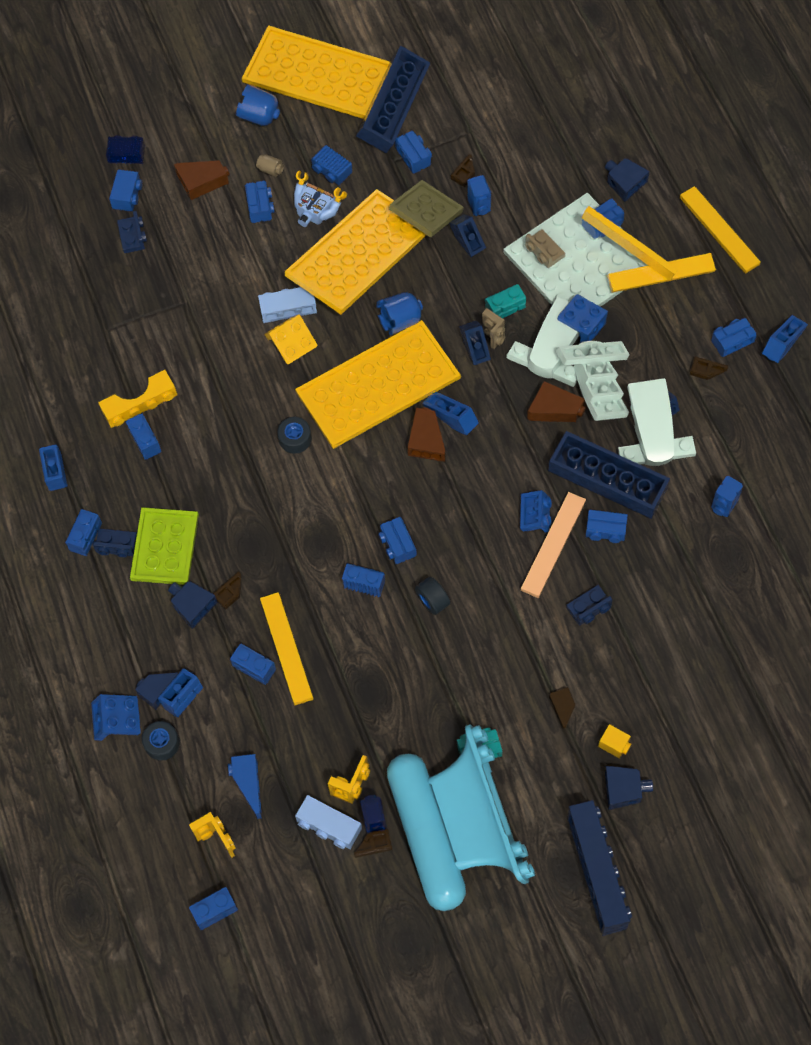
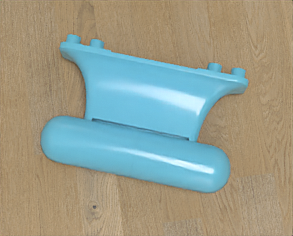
[387,725,535,911]

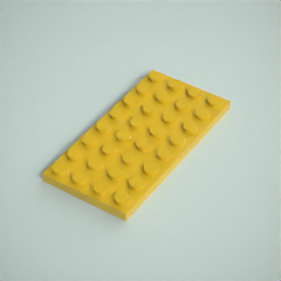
[242,26,390,119]
[285,189,426,314]
[295,320,461,449]

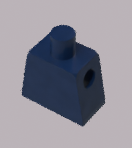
[605,159,649,202]
[168,581,217,629]
[605,766,653,810]

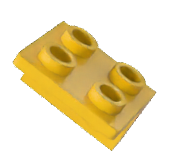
[265,314,318,364]
[328,755,370,804]
[189,812,236,858]

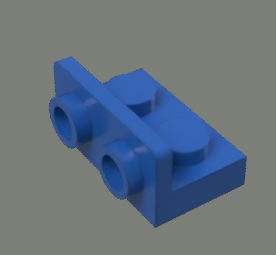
[520,490,552,532]

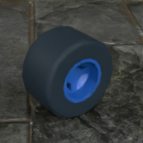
[277,417,312,454]
[415,577,450,615]
[142,721,180,761]

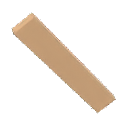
[521,492,586,598]

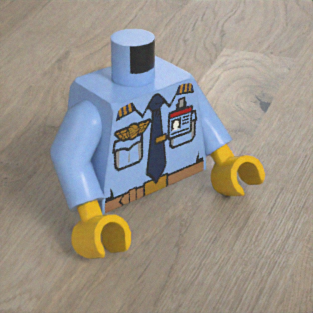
[294,171,347,227]

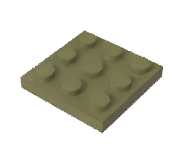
[389,180,464,237]

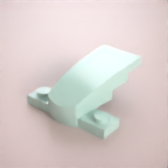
[507,297,580,387]
[556,341,629,421]
[618,378,696,466]

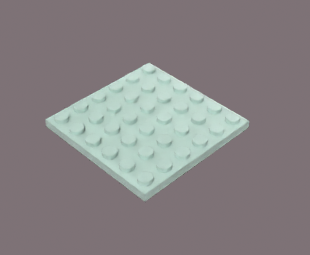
[503,193,648,307]

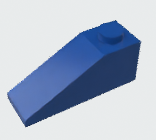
[762,315,808,363]
[422,392,479,435]
[228,754,262,819]

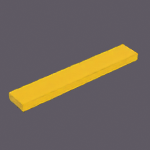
[680,186,760,274]
[582,206,678,281]
[607,253,716,293]
[260,592,313,706]

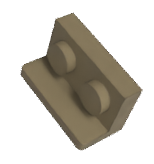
[525,229,565,268]
[482,308,505,349]

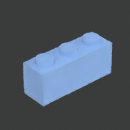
[258,287,317,323]
[295,795,362,849]

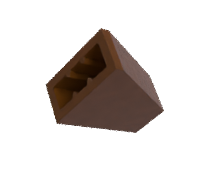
[174,160,230,200]
[527,381,586,422]
[408,407,446,462]

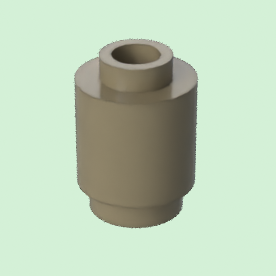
[256,154,284,177]

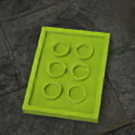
[130,508,199,585]

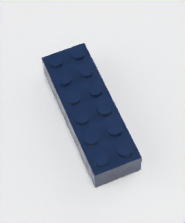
[356,46,430,153]
[548,431,670,519]
[567,800,632,936]

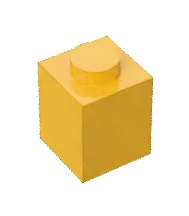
[598,724,632,759]

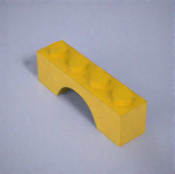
[98,370,177,428]

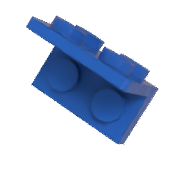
[557,294,608,343]
[91,694,141,741]

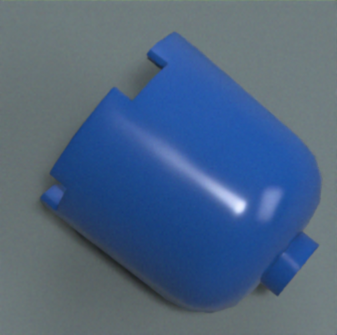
[236,85,280,126]
[376,292,423,335]

